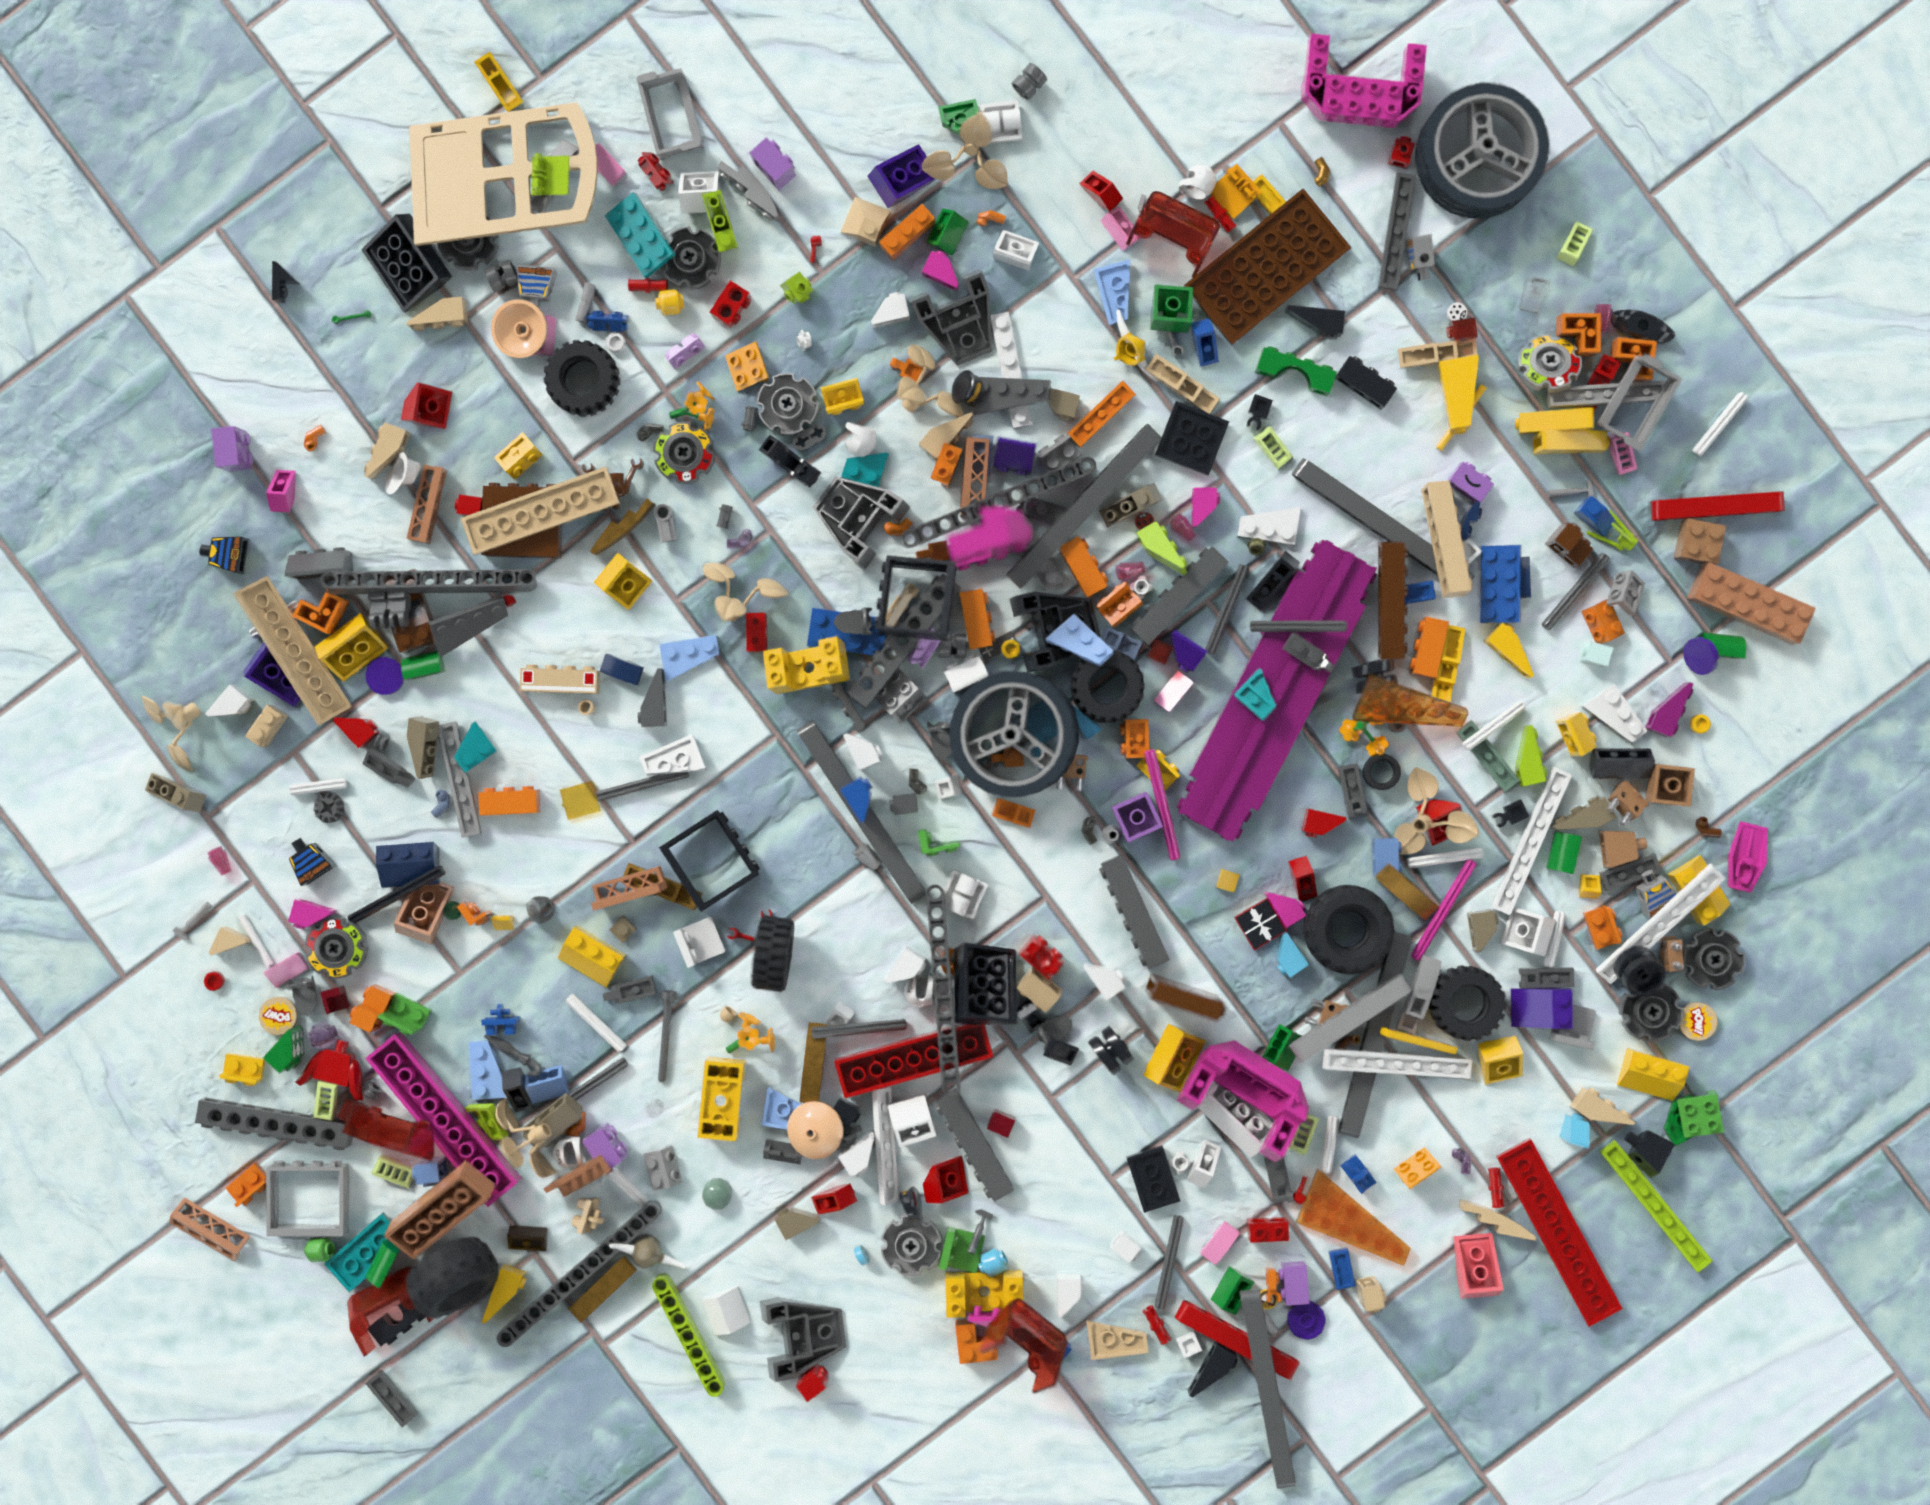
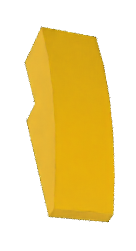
[474,51,523,112]

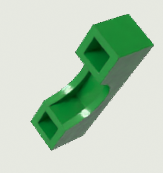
[1255,346,1337,397]

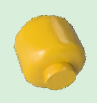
[655,290,684,316]

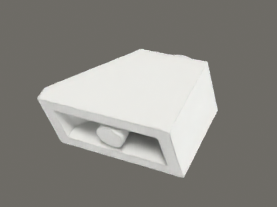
[871,292,910,328]
[205,684,254,717]
[1187,1139,1221,1188]
[1057,1274,1084,1317]

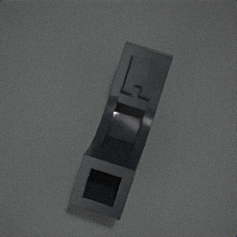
[759,435,822,488]

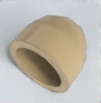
[578,700,595,716]
[720,1006,737,1022]

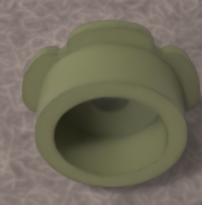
[1247,538,1266,555]

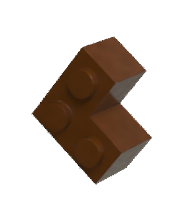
[1545,522,1594,568]

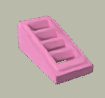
[1609,431,1638,475]

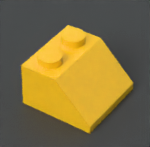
[594,553,652,610]
[1555,712,1597,756]
[1478,1035,1523,1085]

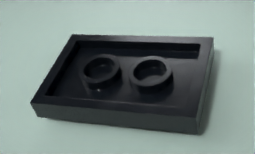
[1126,1145,1180,1213]

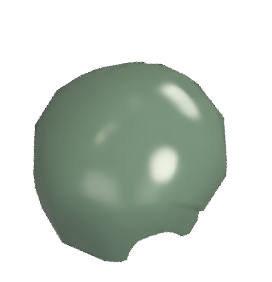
[702,1178,732,1210]

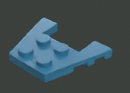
[1027,699,1102,771]

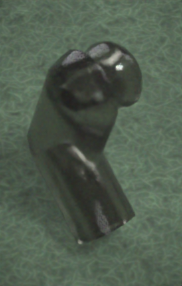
[637,423,664,441]
[908,768,928,795]
[1081,816,1098,845]

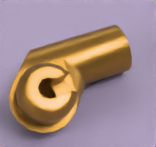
[1314,157,1330,186]

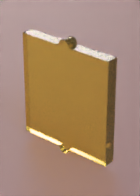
[560,781,601,820]

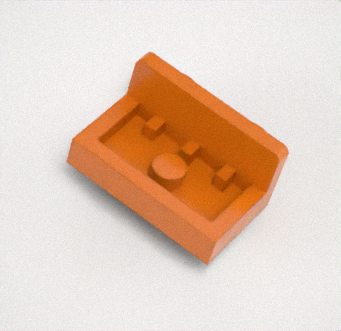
[1096,582,1143,628]
[1581,599,1625,644]

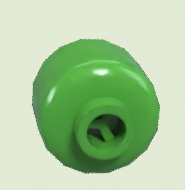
[304,1237,335,1262]

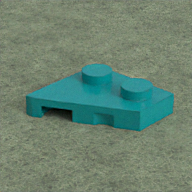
[841,452,889,487]
[1234,668,1276,721]
[453,721,497,774]

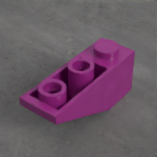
[1645,682,1694,737]

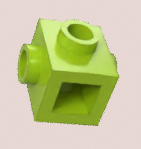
[780,271,813,304]

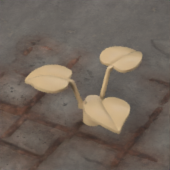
[921,111,1008,189]
[898,344,963,418]
[702,563,789,622]
[141,696,201,772]
[1394,767,1479,855]
[495,1098,557,1178]

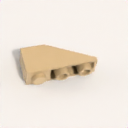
[406,297,468,331]
[919,413,974,461]
[364,422,410,479]
[1569,1087,1635,1125]

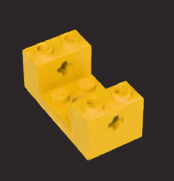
[763,637,850,694]
[697,1056,747,1142]
[945,1270,1024,1318]

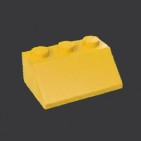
[315,613,389,682]
[1667,855,1730,925]
[558,925,626,988]
[1143,1023,1206,1092]
[1617,1048,1690,1101]

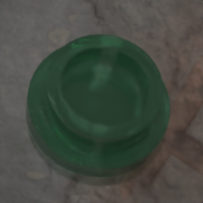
[443,901,462,920]

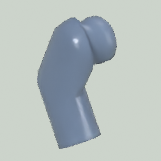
[431,789,450,818]

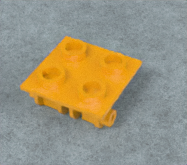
[1210,163,1262,219]
[725,341,769,392]
[1394,1147,1441,1189]

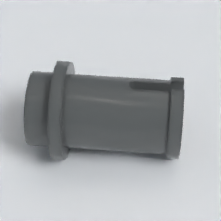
[741,406,758,432]
[716,504,734,529]

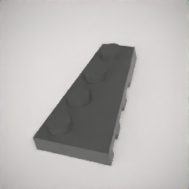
[973,377,1051,416]
[428,596,508,658]

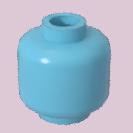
[978,1248,1008,1277]

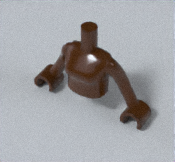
[582,458,644,509]

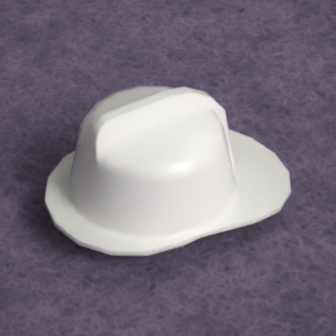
[385,452,421,495]

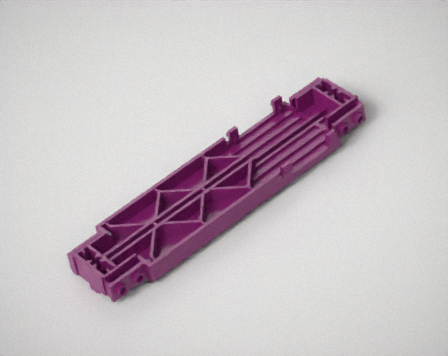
[1176,539,1377,842]

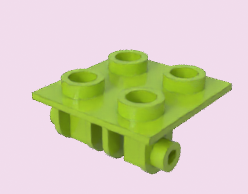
[531,153,570,196]

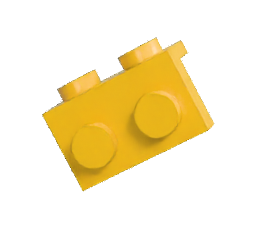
[821,378,864,415]

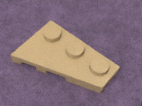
[1086,1320,1149,1360]

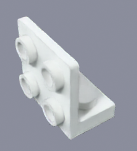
[673,917,725,968]

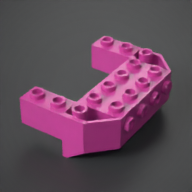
[1301,33,1427,128]
[946,506,1032,571]
[1176,1040,1309,1162]

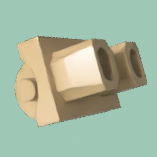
[571,1198,604,1234]

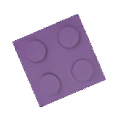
[749,137,796,191]
[211,426,253,472]
[1111,791,1163,842]
[582,1123,628,1169]

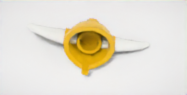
[1114,310,1158,382]

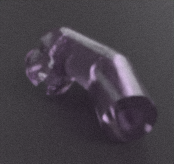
[727,529,753,549]
[1452,1148,1471,1174]

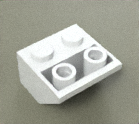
[888,1094,936,1148]

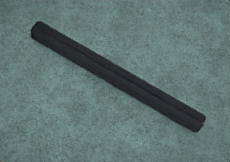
[348,866,445,923]

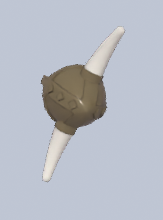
[609,1235,686,1269]

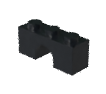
[367,1296,426,1347]

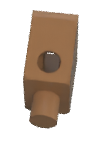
[1598,831,1647,868]

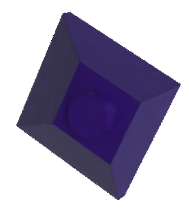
[1170,630,1208,673]

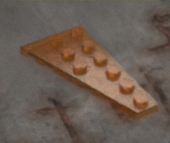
[1352,675,1469,727]
[1296,1168,1411,1266]

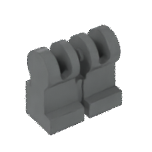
[368,590,411,630]

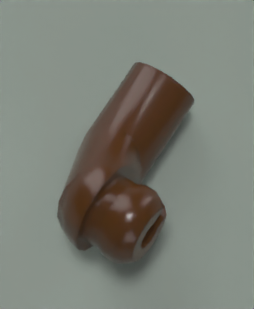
[1695,817,1722,838]
[1335,1034,1360,1050]

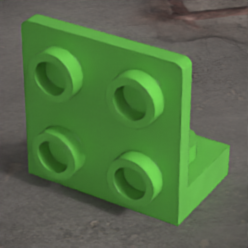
[918,829,960,857]
[378,993,432,1035]
[1677,1090,1724,1138]
[939,1226,985,1273]

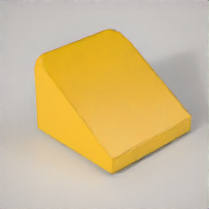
[1216,869,1240,893]
[1579,874,1602,899]
[491,915,514,930]

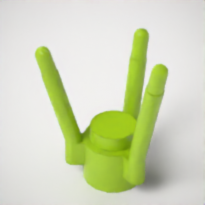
[1586,510,1638,551]

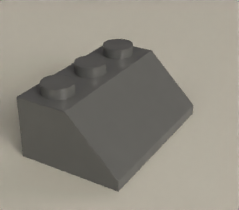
[284,547,353,580]

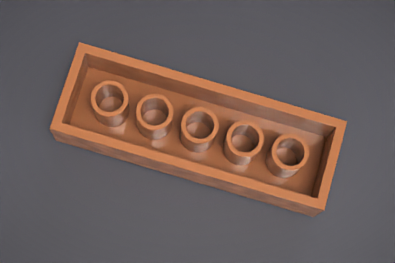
[1687,562,1816,645]
[384,1161,495,1260]

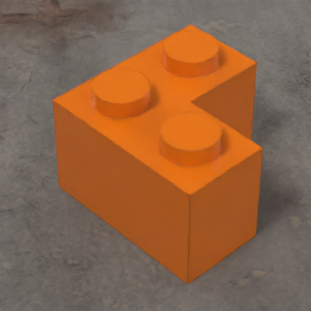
[1556,313,1601,356]
[1610,337,1657,382]
[292,592,350,635]
[349,984,396,1033]
[955,1319,998,1364]

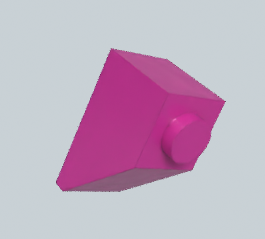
[922,251,959,291]
[266,470,296,513]
[1191,487,1220,528]
[1264,892,1306,928]
[288,898,337,929]

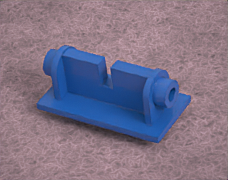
[587,311,628,332]

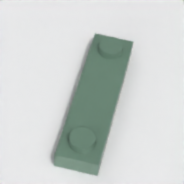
[1455,720,1520,792]

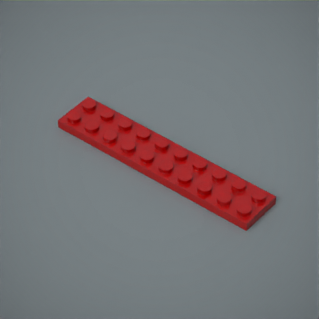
[1496,1138,1623,1327]

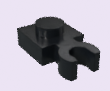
[1246,394,1273,431]
[1492,799,1530,827]

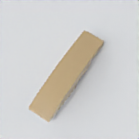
[1398,339,1478,368]
[1145,354,1220,414]
[1459,1199,1536,1241]

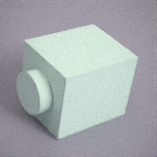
[1580,641,1613,667]

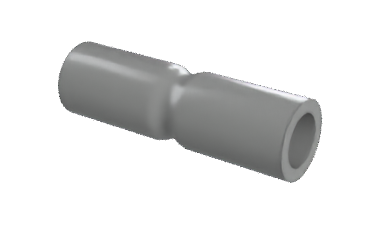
[575,283,596,323]

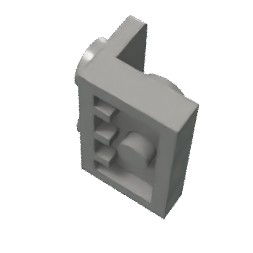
[1037,434,1082,477]
[1606,570,1645,615]

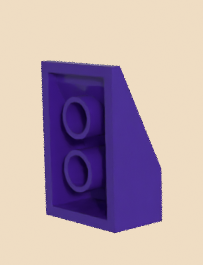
[867,144,936,209]
[993,437,1036,476]
[243,642,301,707]
[1510,988,1573,1029]

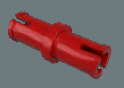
[1204,195,1237,233]
[628,278,668,293]
[1488,1167,1505,1208]
[1142,1305,1172,1345]

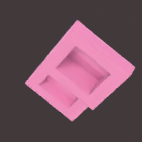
[1200,1221,1240,1265]

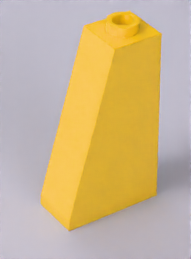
[1437,355,1479,435]
[1515,408,1593,434]
[1533,430,1610,455]

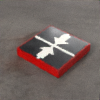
[1234,898,1287,950]

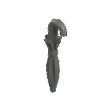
[484,1034,542,1077]

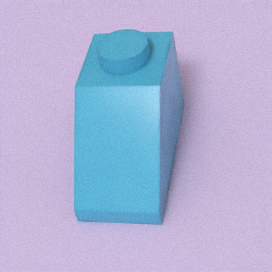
[1277,932,1309,978]
[1560,1113,1590,1148]

